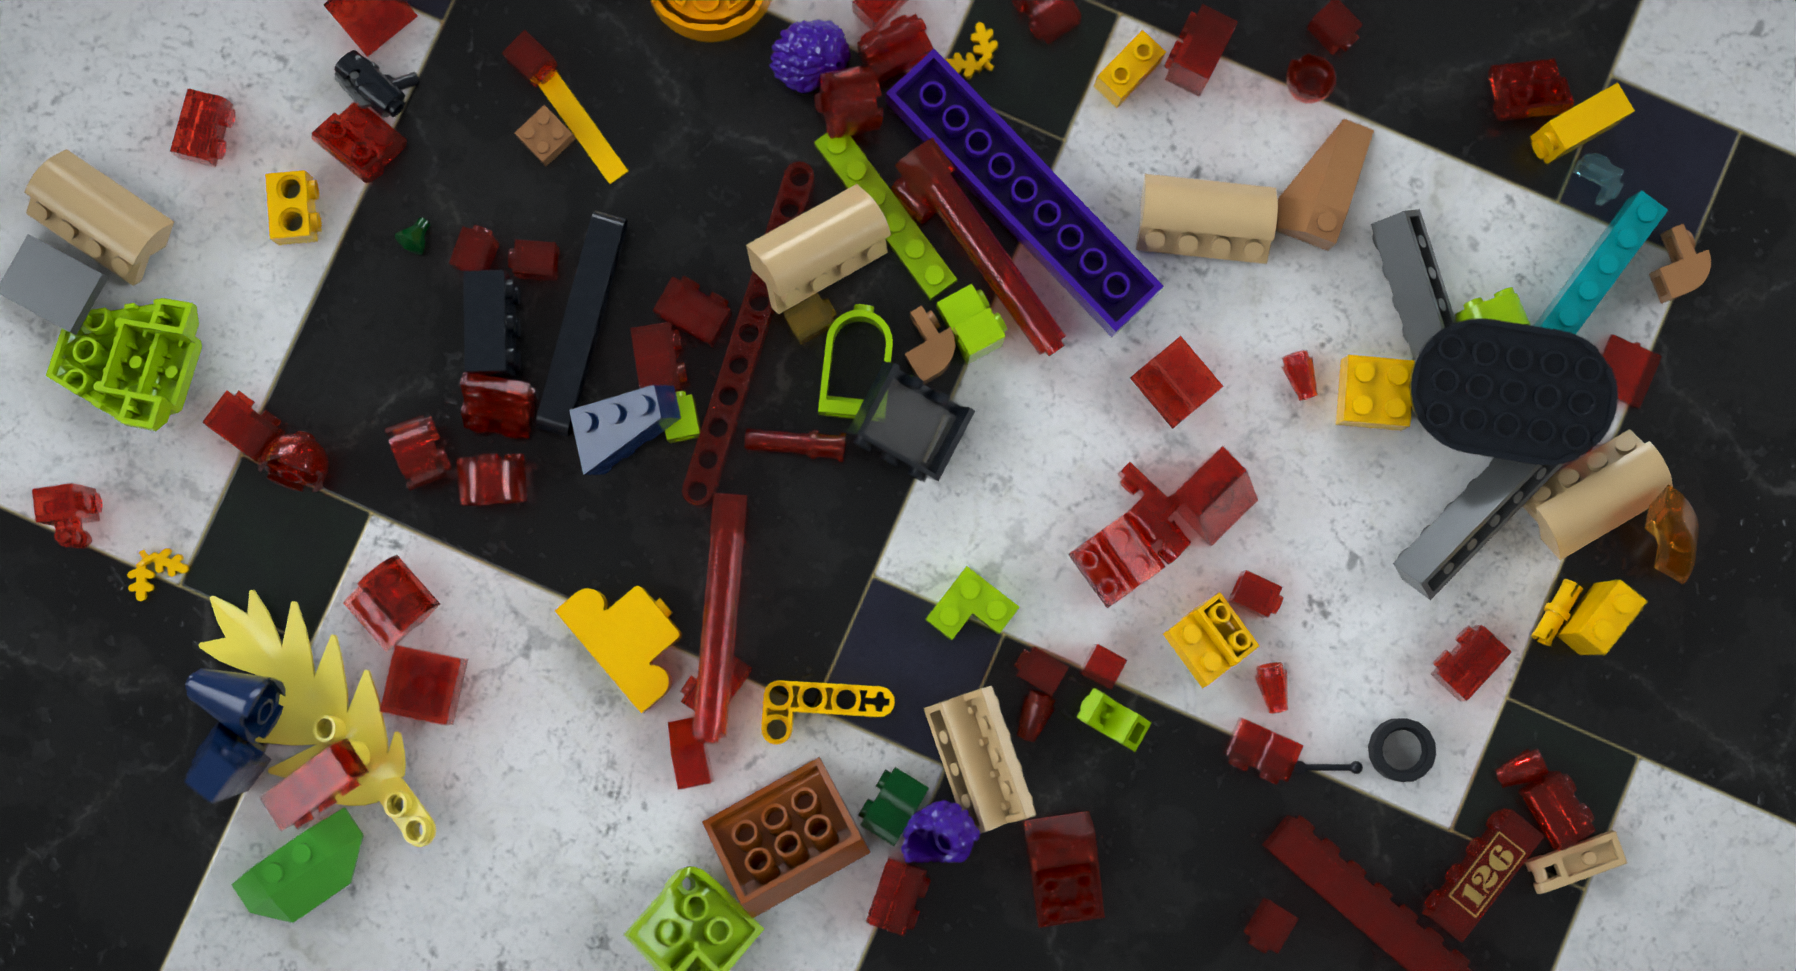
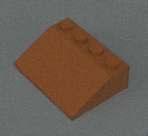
[702,757,871,919]

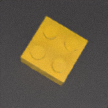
[1336,355,1415,431]

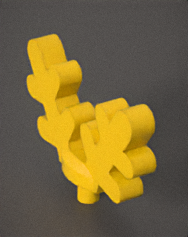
[945,22,998,79]
[127,548,190,601]

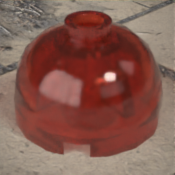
[258,431,329,492]

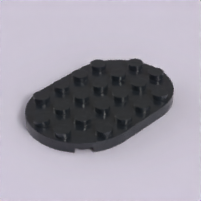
[1409,318,1618,465]

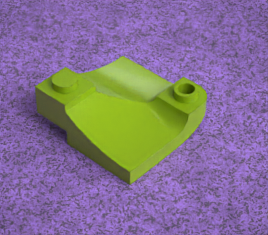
[623,866,764,971]

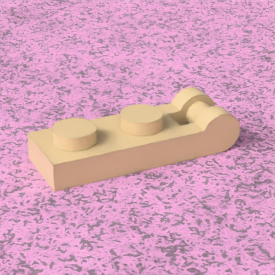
[1525,830,1627,894]

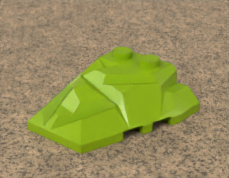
[46,298,202,431]

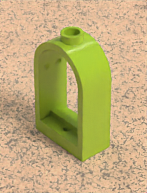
[818,304,893,422]

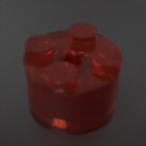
[815,66,883,139]
[385,414,452,491]
[457,454,527,506]

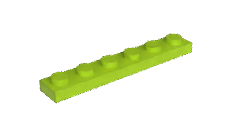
[814,123,957,301]

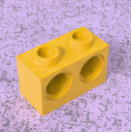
[1094,29,1166,108]
[265,170,322,245]

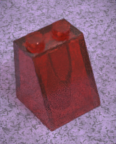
[1164,446,1258,546]

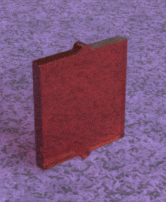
[1602,334,1662,409]

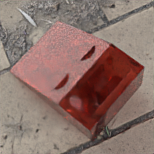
[1023,811,1105,928]

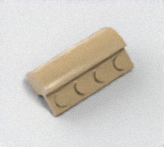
[24,149,174,286]
[1136,174,1278,264]
[746,184,891,314]
[1522,429,1673,560]
[924,685,1037,833]

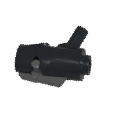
[334,50,420,118]

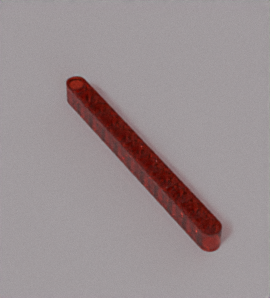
[682,161,815,508]

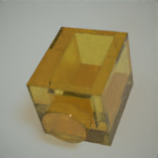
[783,293,837,346]

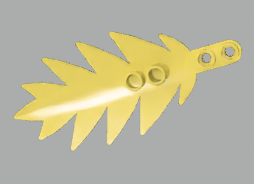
[199,590,436,847]

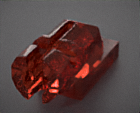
[1118,462,1192,565]

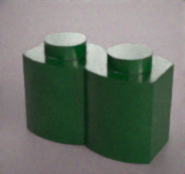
[858,767,929,846]

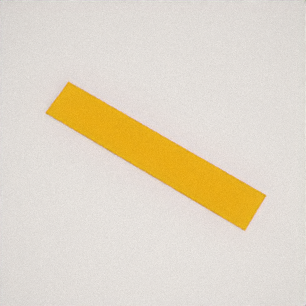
[537,70,628,184]

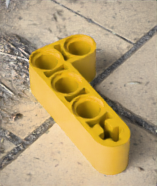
[761,680,895,745]

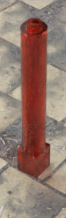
[895,137,1066,357]
[692,493,748,744]

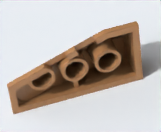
[1276,119,1374,251]

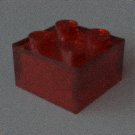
[1164,4,1238,97]
[380,645,468,725]

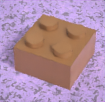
[515,105,575,166]

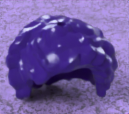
[770,19,851,93]
[901,800,980,863]

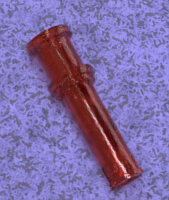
[745,428,846,462]

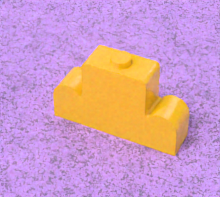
[555,586,682,713]

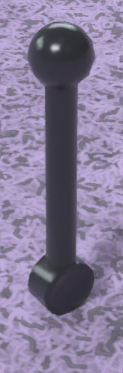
[1292,760,1363,774]

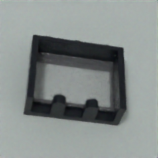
[845,361,975,483]

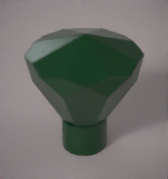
[395,217,431,255]

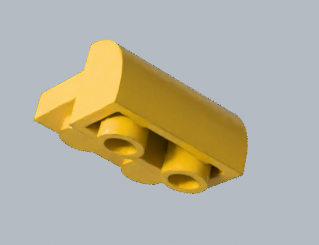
[1163,592,1260,688]

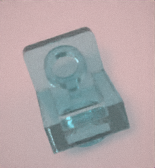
[1573,153,1624,205]

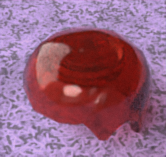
[1285,53,1337,104]

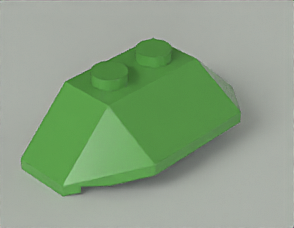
[232,807,364,923]

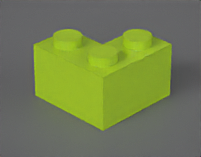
[936,284,1007,365]
[925,566,1020,640]

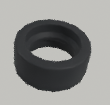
[1368,718,1436,782]

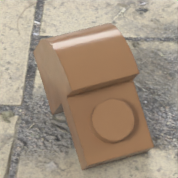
[1649,224,1711,304]
[904,306,955,385]

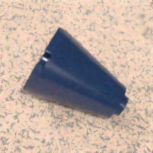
[185,668,286,744]

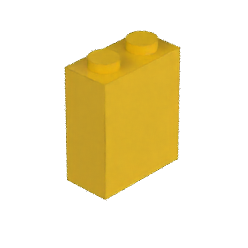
[1530,83,1635,165]
[1556,580,1647,655]

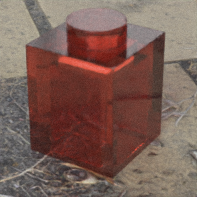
[1306,0,1363,55]
[502,30,558,88]
[449,225,499,272]
[508,239,559,281]
[1227,570,1284,618]
[1079,644,1127,690]
[1014,646,1069,696]
[1243,898,1298,954]

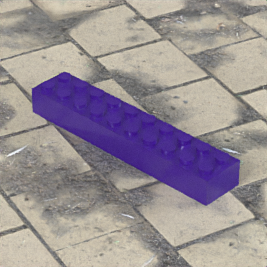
[886,49,1164,337]

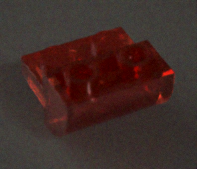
[323,0,418,57]
[1488,58,1574,121]
[311,102,407,183]
[1130,336,1224,429]
[460,372,536,438]
[1068,512,1166,608]
[343,555,440,652]

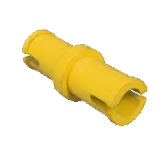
[1531,579,1583,646]

